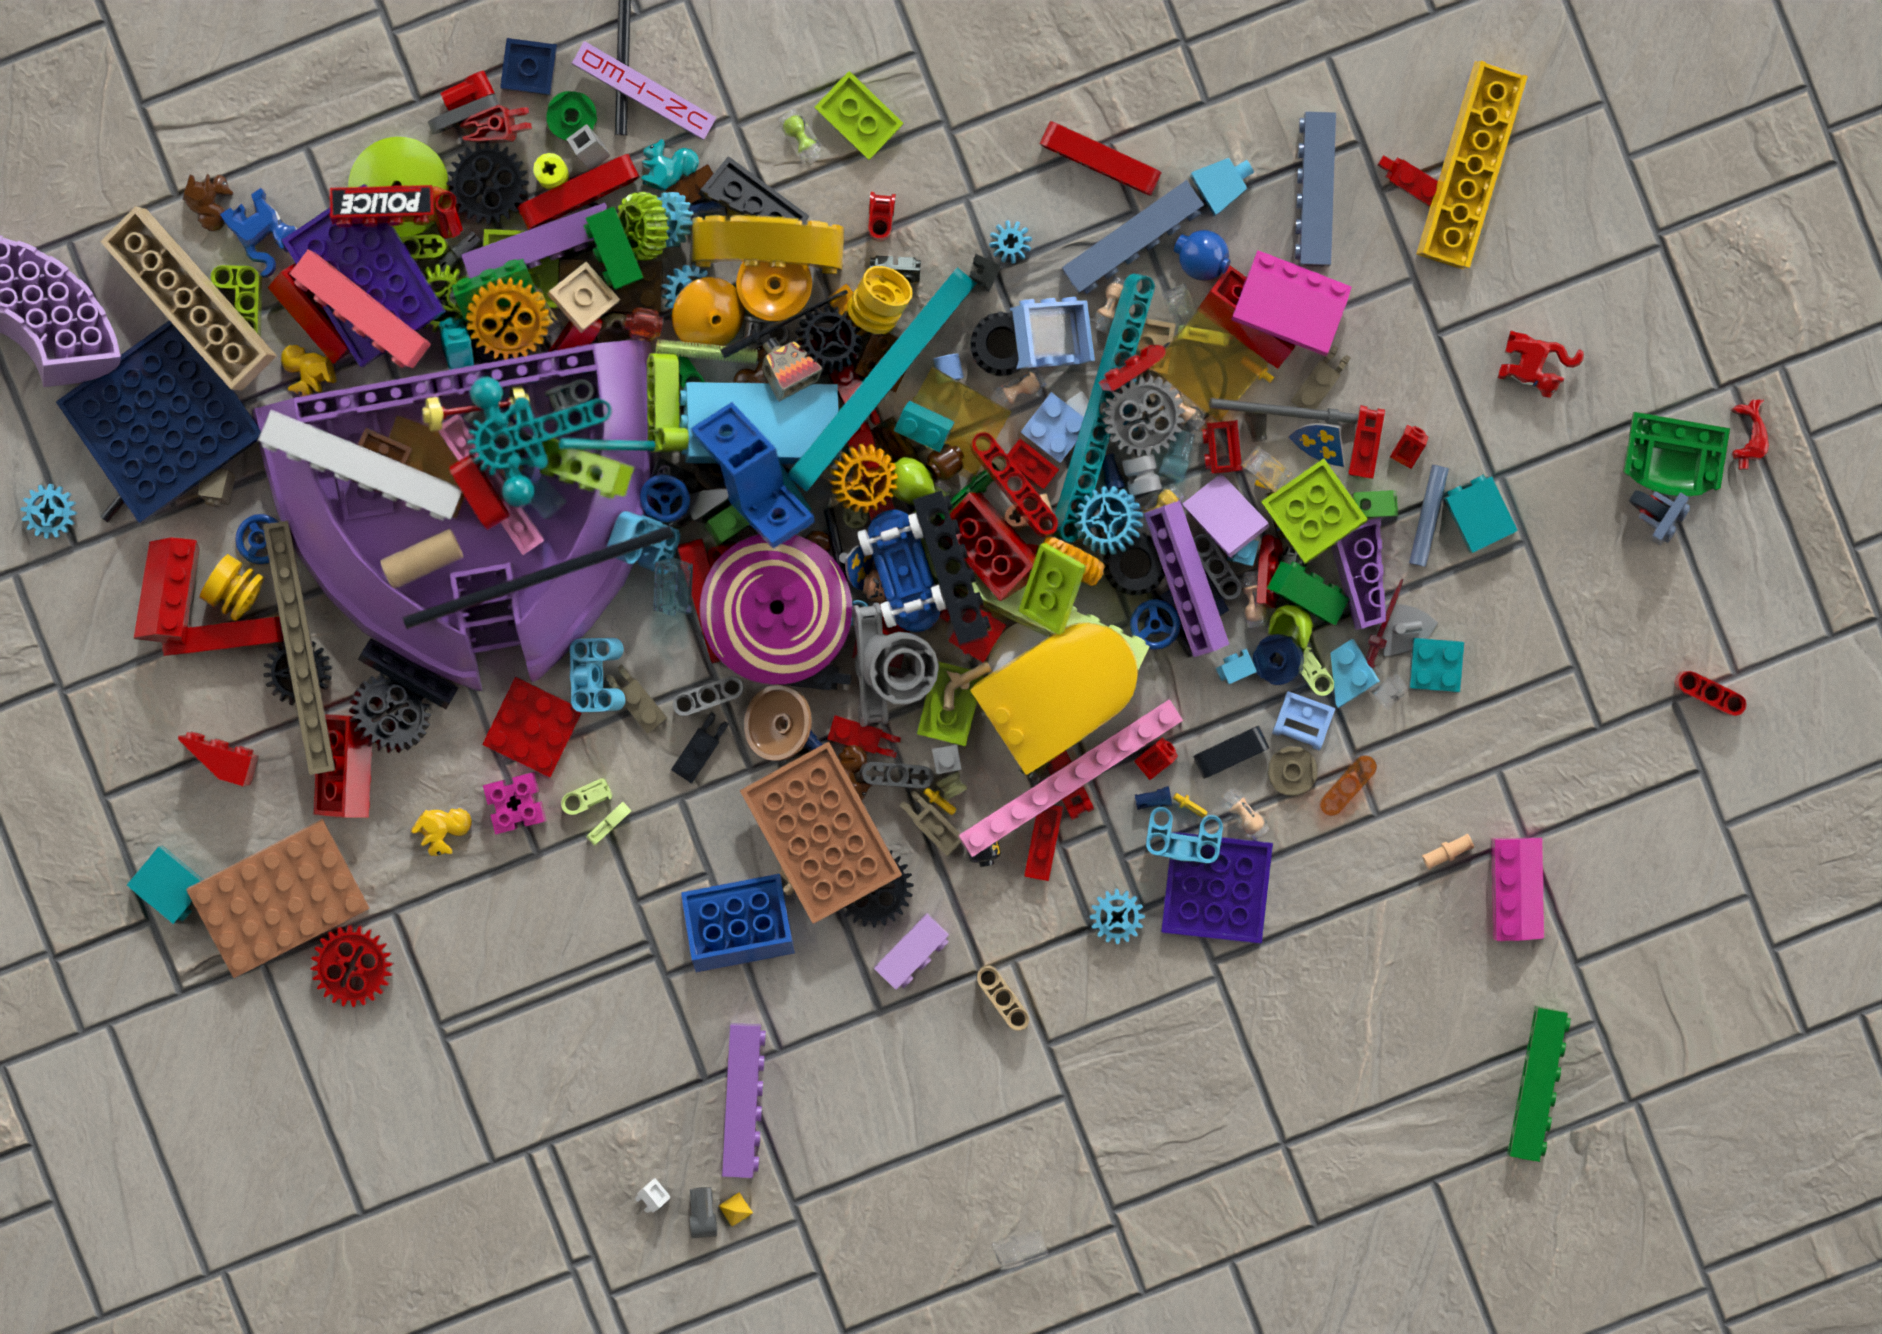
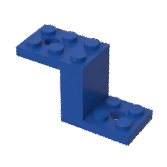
[690,402,815,549]

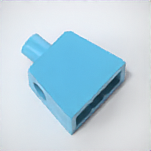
[1190,158,1254,217]

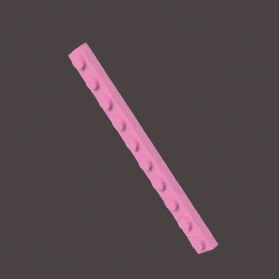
[958,699,1183,857]

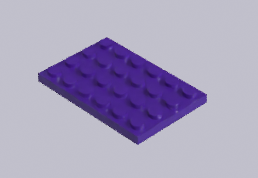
[282,184,446,368]

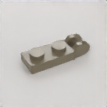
[1290,345,1351,409]
[605,664,667,734]
[900,790,962,857]

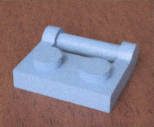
[1272,691,1335,751]

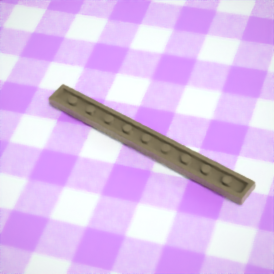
[263,520,335,775]

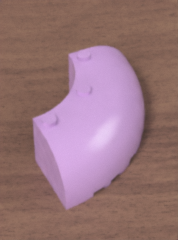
[0,235,121,387]

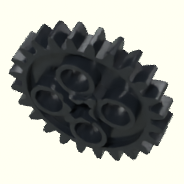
[446,142,530,225]
[349,673,431,754]
[841,850,914,928]

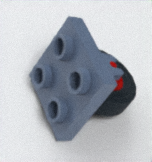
[1629,490,1690,546]

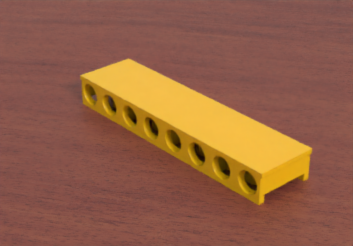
[1416,61,1528,270]

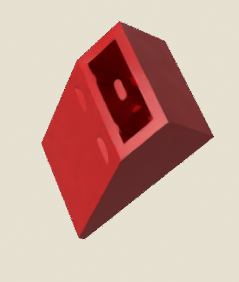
[178,731,259,787]

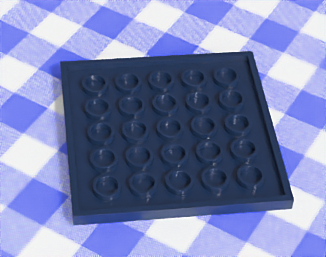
[56,320,261,525]

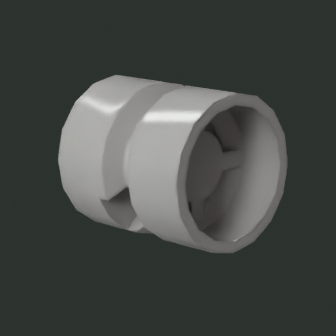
[1122,454,1162,496]

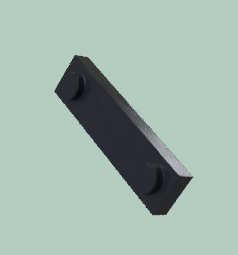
[358,638,459,710]

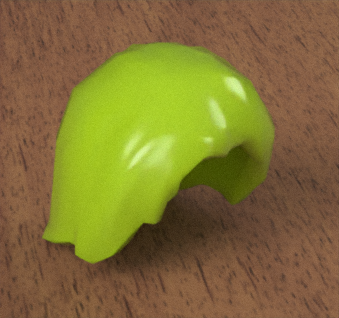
[889,457,935,505]
[1268,604,1313,652]

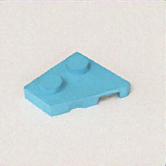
[1331,639,1380,708]

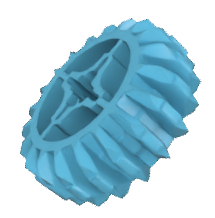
[1075,486,1143,555]

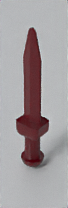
[1365,579,1403,669]

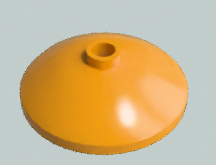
[736,261,812,322]
[672,277,744,349]

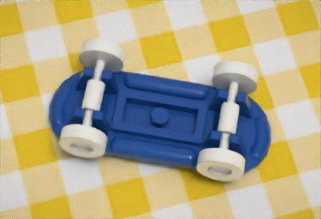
[858,510,947,632]

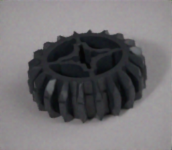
[794,306,863,374]
[263,641,332,705]

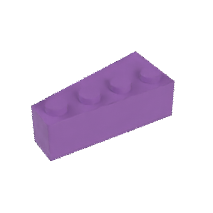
[1331,517,1386,630]

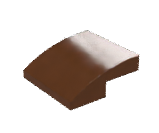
[349,428,412,495]

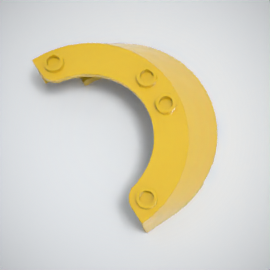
[691,216,844,274]

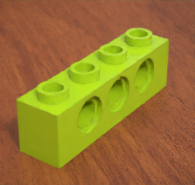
[539,438,634,499]

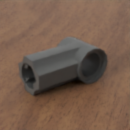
[690,1187,717,1239]

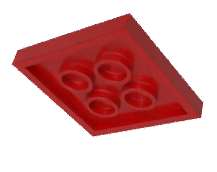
[482,676,582,778]

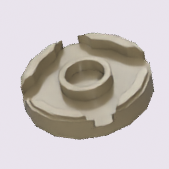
[1267,746,1318,796]

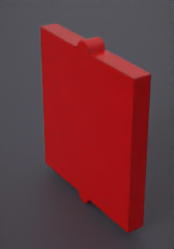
[948,609,1006,663]

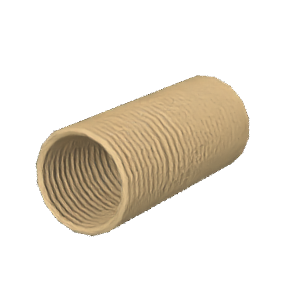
[380,529,463,589]

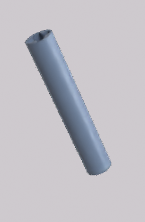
[1409,465,1449,567]

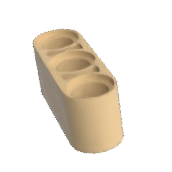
[977,965,1029,1031]

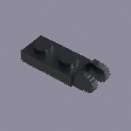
[671,712,729,784]

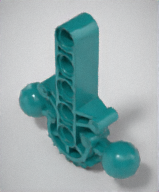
[467,377,612,508]

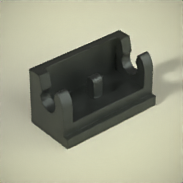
[969,254,1001,292]

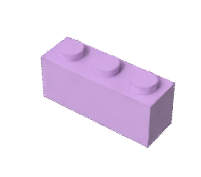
[874,913,949,989]

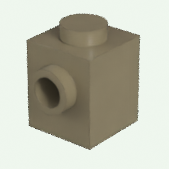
[198,468,236,507]

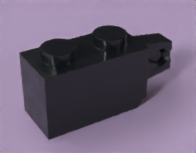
[784,664,852,690]

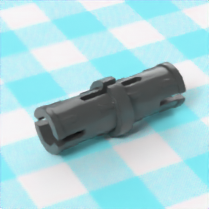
[434,231,483,272]

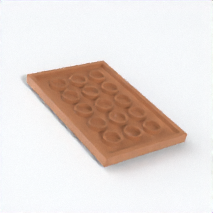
[740,742,902,924]
[186,819,370,978]

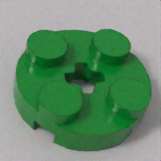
[546,91,597,142]

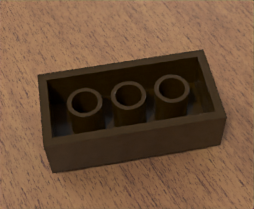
[559,259,663,314]

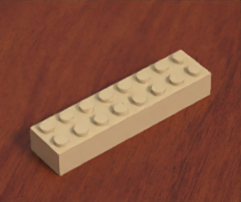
[100,206,277,391]

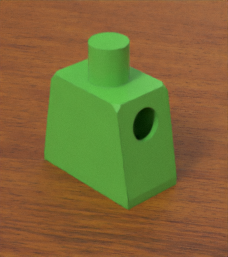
[1353,490,1398,518]
[704,505,750,546]

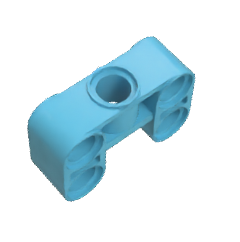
[607,511,680,574]
[569,638,625,712]
[1146,807,1223,863]

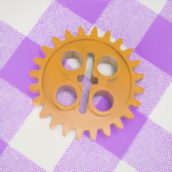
[466,278,550,360]

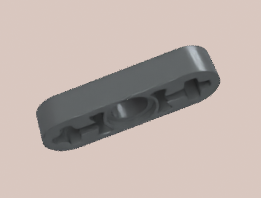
[428,94,500,134]
[859,762,933,788]

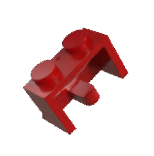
[1202,420,1242,474]

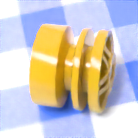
[847,266,912,334]
[199,554,265,621]

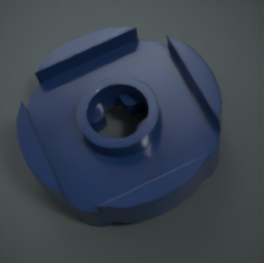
[1253,634,1304,685]

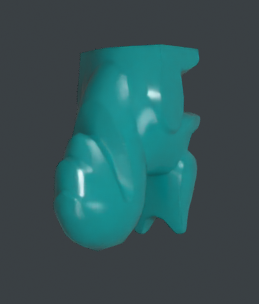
[641,139,699,191]

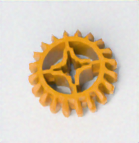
[829,444,898,513]
[1042,537,1105,586]

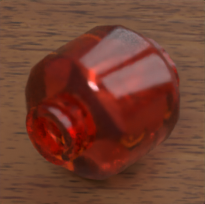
[624,307,663,342]

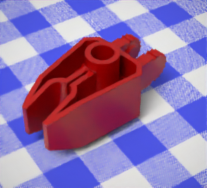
[460,104,532,144]

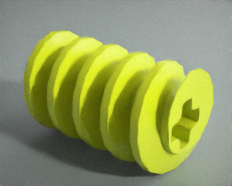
[533,153,569,190]

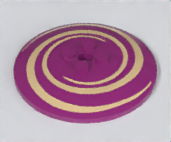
[700,534,852,685]

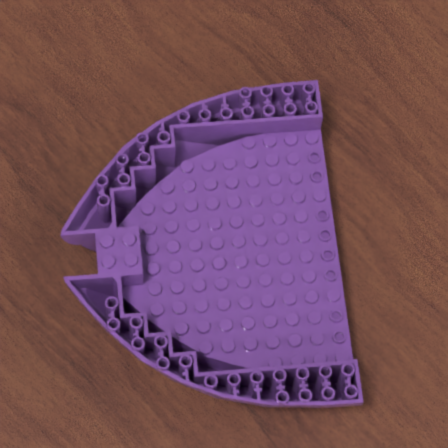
[252,339,661,691]

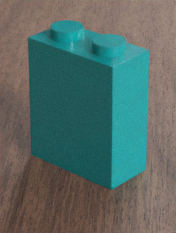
[1444,474,1518,553]
[126,845,204,924]

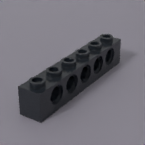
[913,490,992,647]

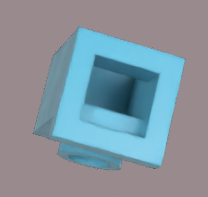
[1226,540,1259,566]
[1216,649,1257,684]

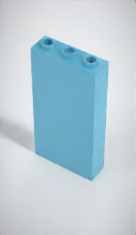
[679,382,840,465]

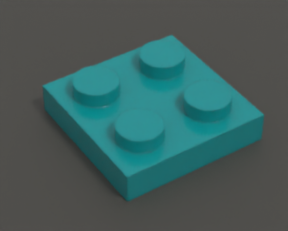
[1409,637,1465,692]

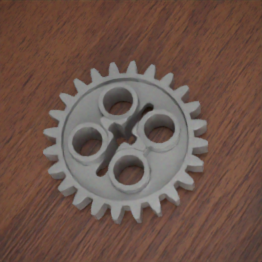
[1102,374,1185,457]

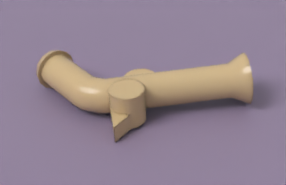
[942,660,993,711]

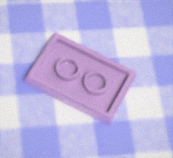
[1182,473,1270,558]

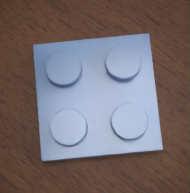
[1020,392,1084,463]

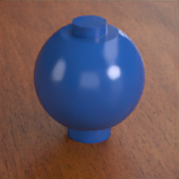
[1174,230,1231,281]

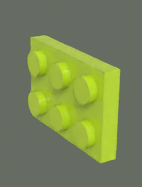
[814,71,904,160]
[1018,543,1086,635]
[917,661,983,746]

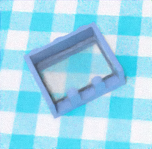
[1010,297,1095,369]

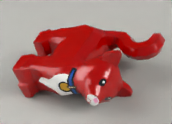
[1497,331,1584,398]

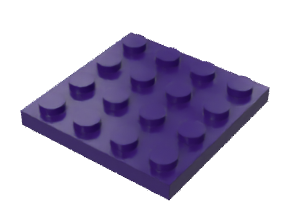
[1161,832,1273,943]

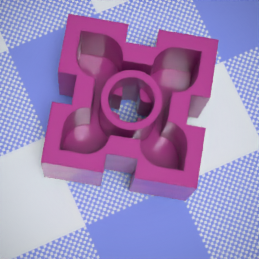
[483,772,547,835]

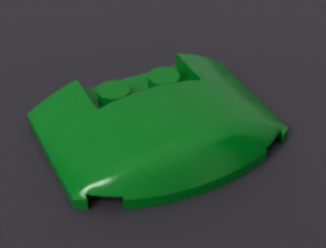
[1623,412,1730,496]

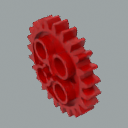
[310,925,394,1007]

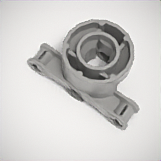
[852,603,939,727]

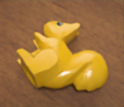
[281,345,337,397]
[411,808,472,856]

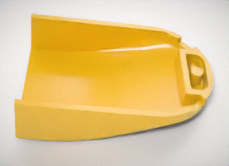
[971,622,1138,775]

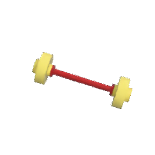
[422,386,530,432]

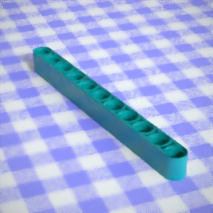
[787,267,977,492]
[1051,273,1155,542]

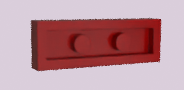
[1024,805,1063,881]

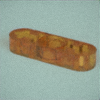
[1319,755,1377,816]

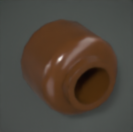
[926,444,964,481]

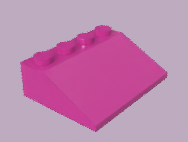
[1232,250,1352,357]

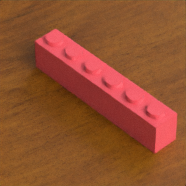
[290,250,431,368]

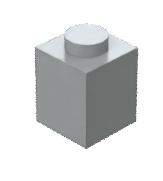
[567,124,611,170]
[932,744,962,774]

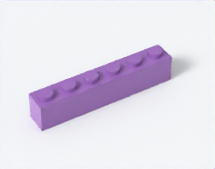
[461,203,607,278]
[1144,501,1229,657]
[722,1023,766,1178]

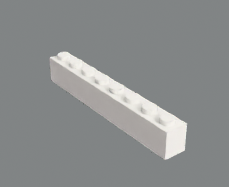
[259,410,462,521]

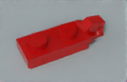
[1377,155,1438,207]

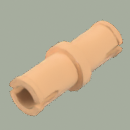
[1422,834,1474,870]

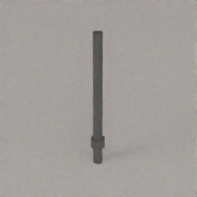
[1209,398,1358,424]

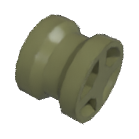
[843,506,868,529]
[936,771,968,801]

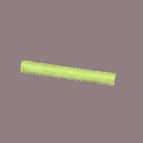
[656,339,758,364]

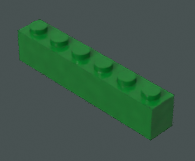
[1507,1005,1571,1162]

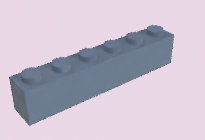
[1295,111,1336,267]
[1061,180,1204,294]

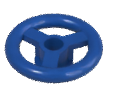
[640,475,690,522]
[235,514,278,564]
[1130,599,1181,650]

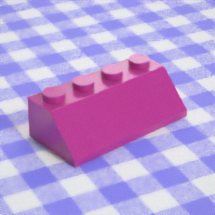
[1491,837,1544,941]

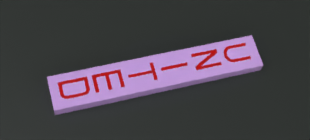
[571,41,716,140]

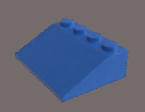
[681,874,795,973]

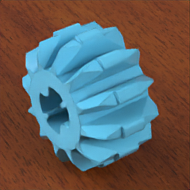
[989,220,1032,264]

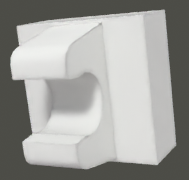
[635,1178,671,1213]

